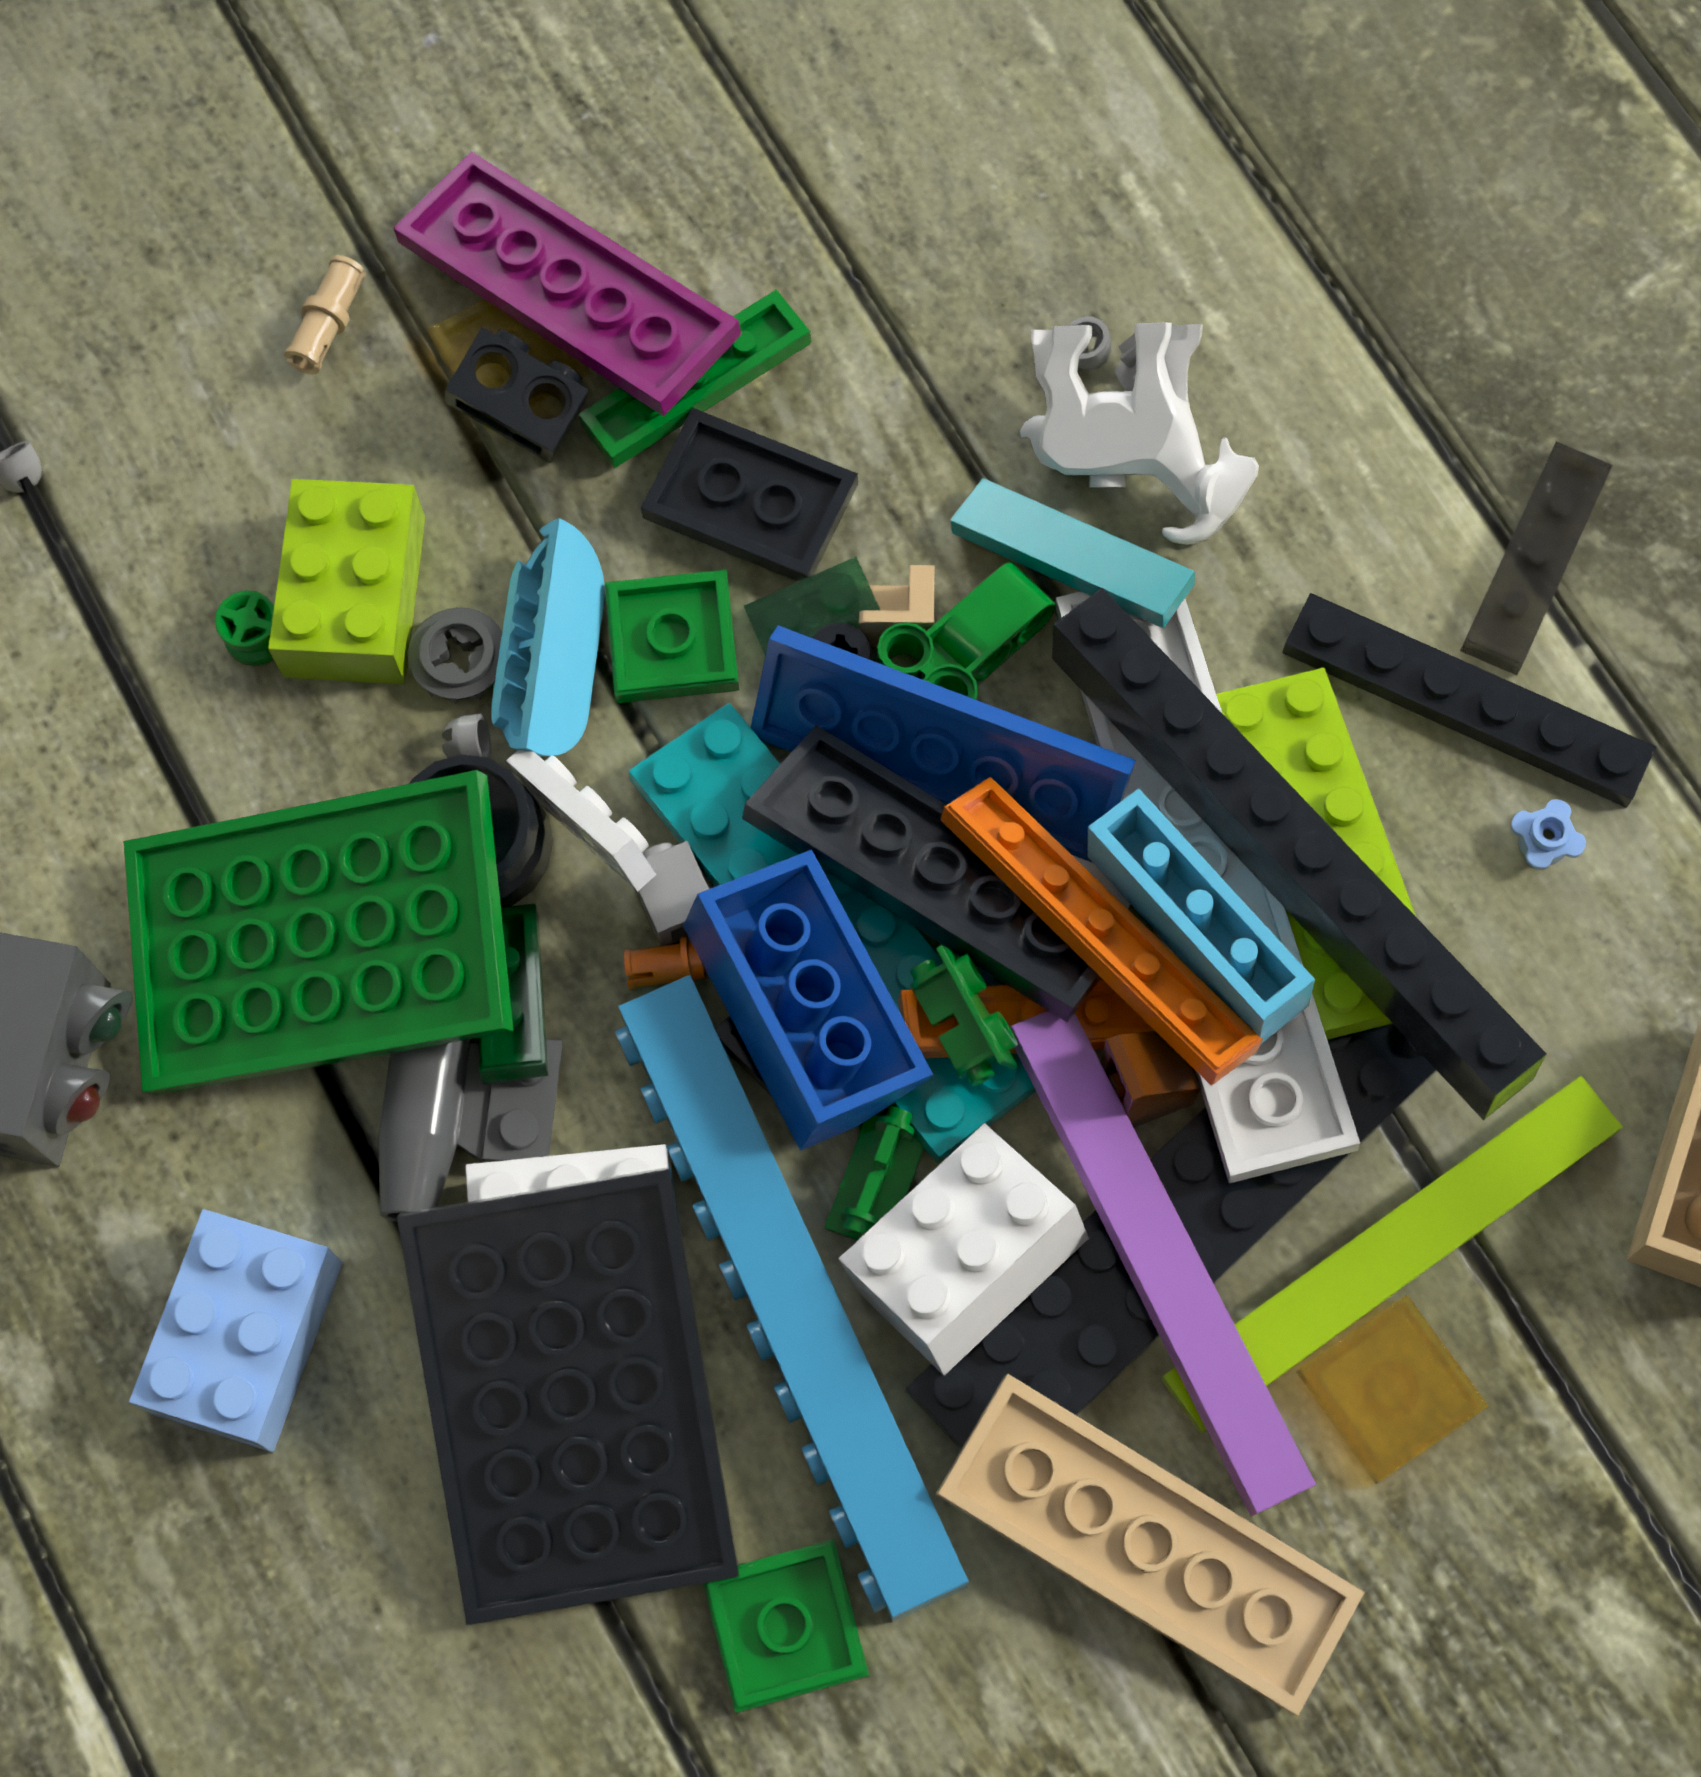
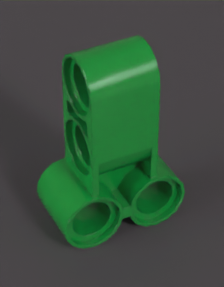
[877,562,1056,700]

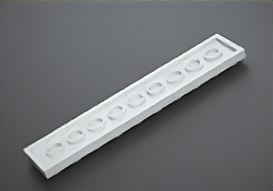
[1056,592,1360,1183]

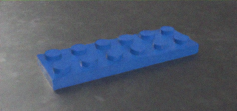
[750,625,1136,863]

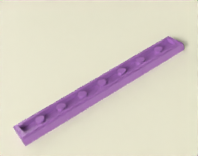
[1010,1011,1316,1517]

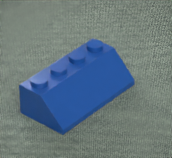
[683,850,933,1151]

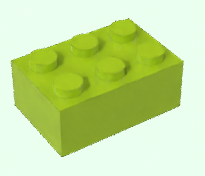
[268,479,425,684]

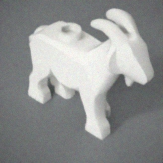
[1020,322,1259,545]

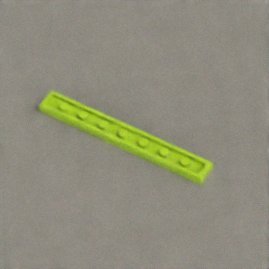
[1161,1076,1623,1434]

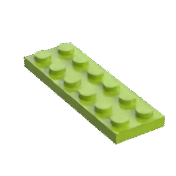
[1216,668,1416,1040]

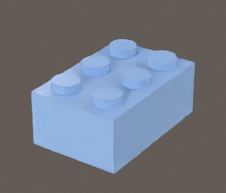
[129,1209,343,1453]

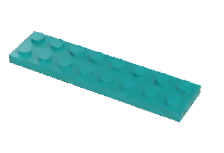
[628,702,1036,1164]

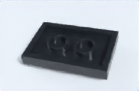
[641,408,858,585]

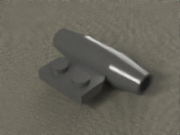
[378,1039,563,1222]

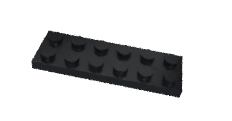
[742,725,1101,1022]

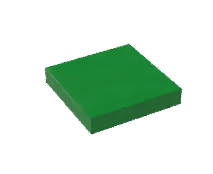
[605,569,739,703]
[703,1539,870,1714]

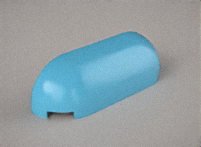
[491,518,605,757]

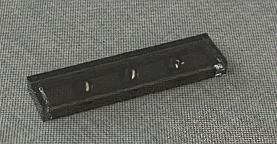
[1460,441,1613,676]

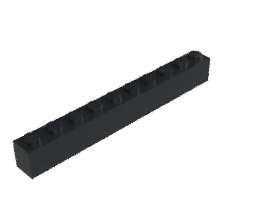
[1052,588,1547,1121]

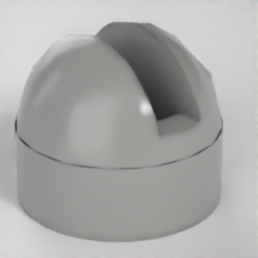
[1068,317,1112,370]
[0,441,42,493]
[442,714,491,759]

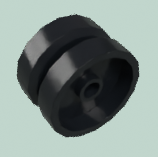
[409,754,553,907]

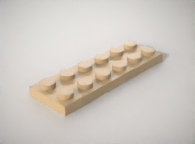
[935,1374,1365,1716]

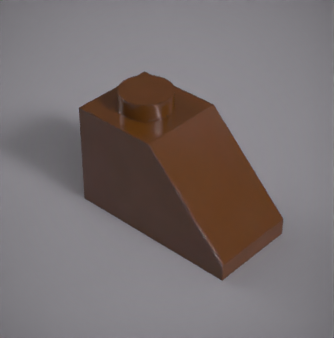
[1100,1031,1200,1128]

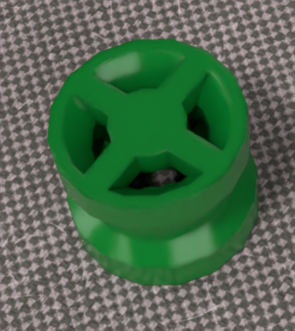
[214,590,274,666]

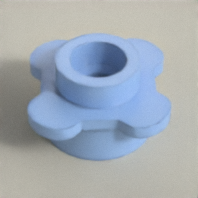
[1511,799,1586,870]

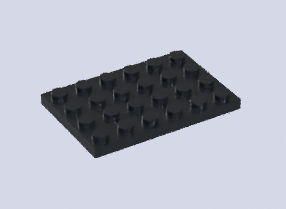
[397,1167,739,1625]

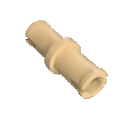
[284,255,367,375]

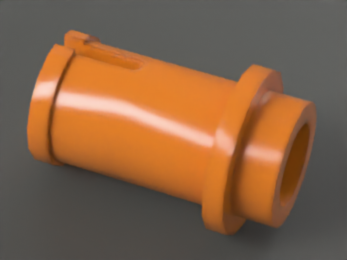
[624,936,706,990]

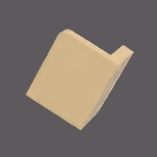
[859,565,935,647]

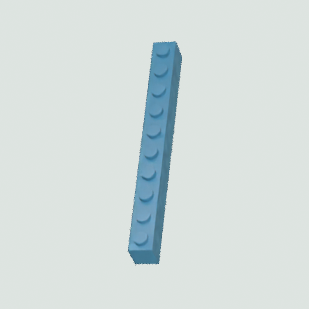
[614,975,969,1622]

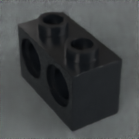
[445,327,589,463]

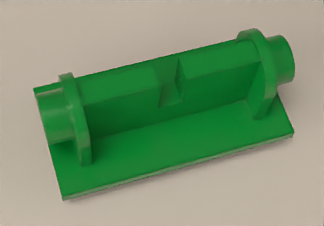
[910,945,1019,1087]
[824,1106,924,1241]

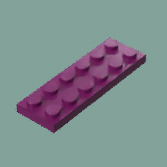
[393,151,741,416]

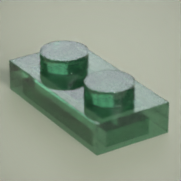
[744,557,881,656]

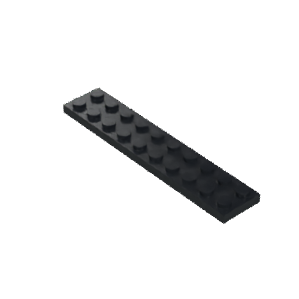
[906,1023,1437,1450]

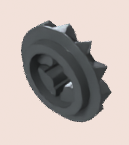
[408,607,502,704]

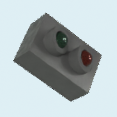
[0,932,132,1167]

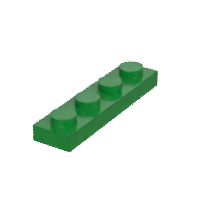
[578,289,811,469]

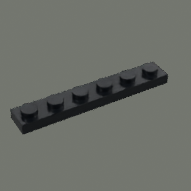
[1282,593,1656,808]

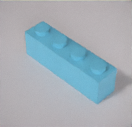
[1088,788,1315,1044]

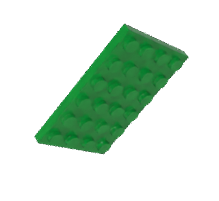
[123,770,514,1095]

